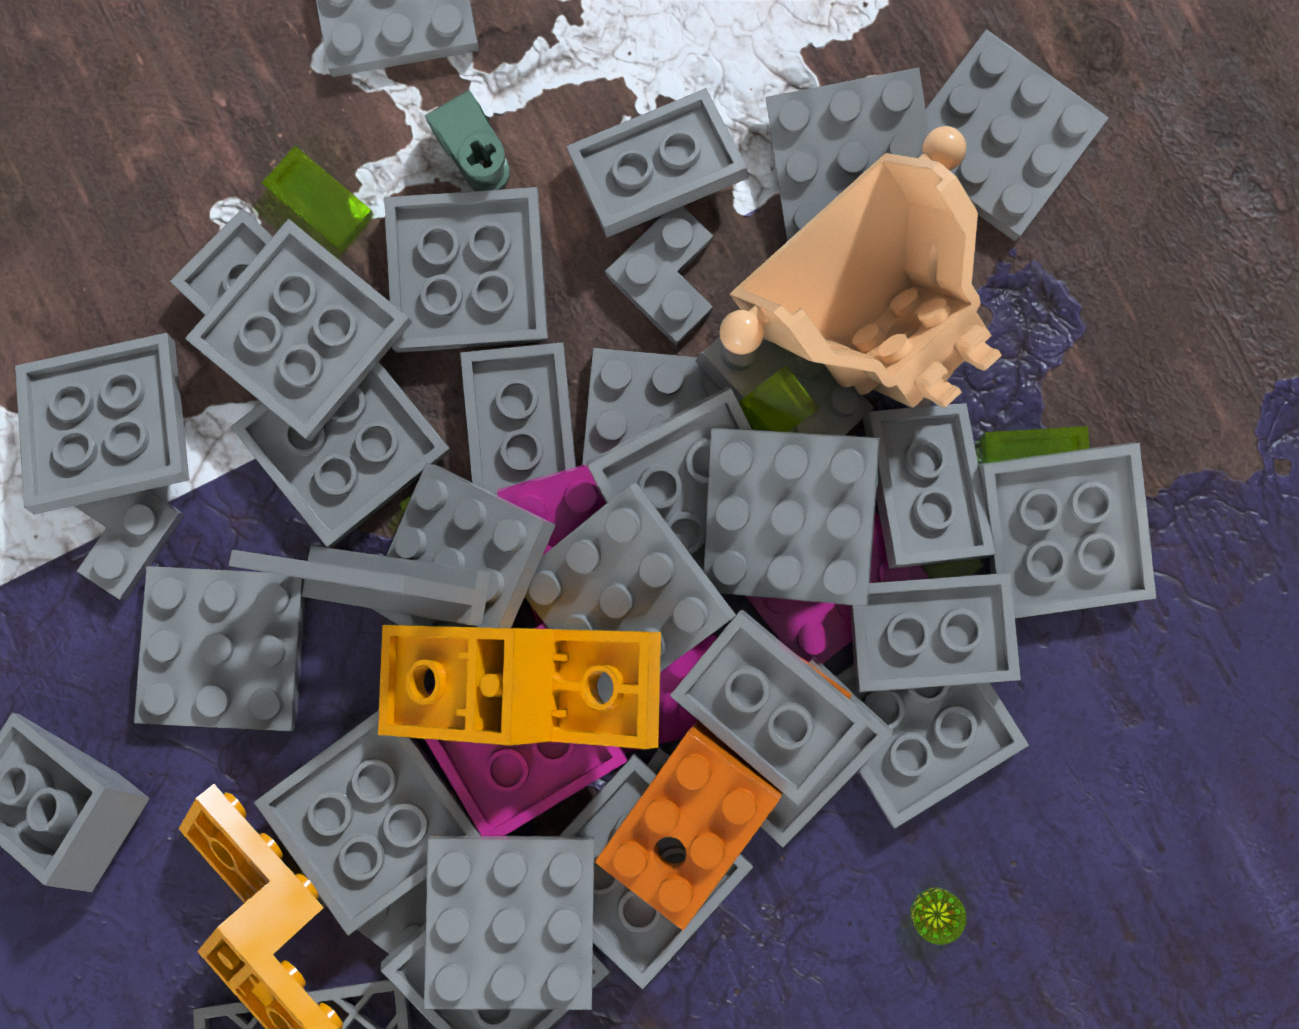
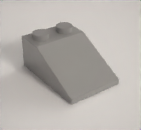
[0,712,150,892]

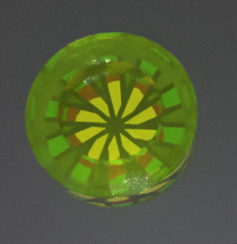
[910,888,967,945]

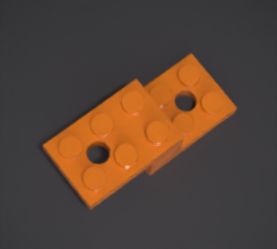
[595,649,852,931]

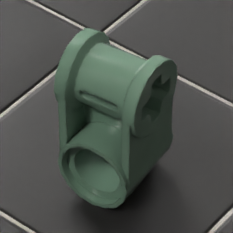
[424,90,510,191]

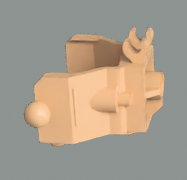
[719,126,1002,408]

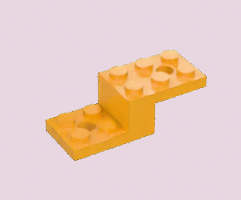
[378,625,661,749]
[178,784,343,1029]

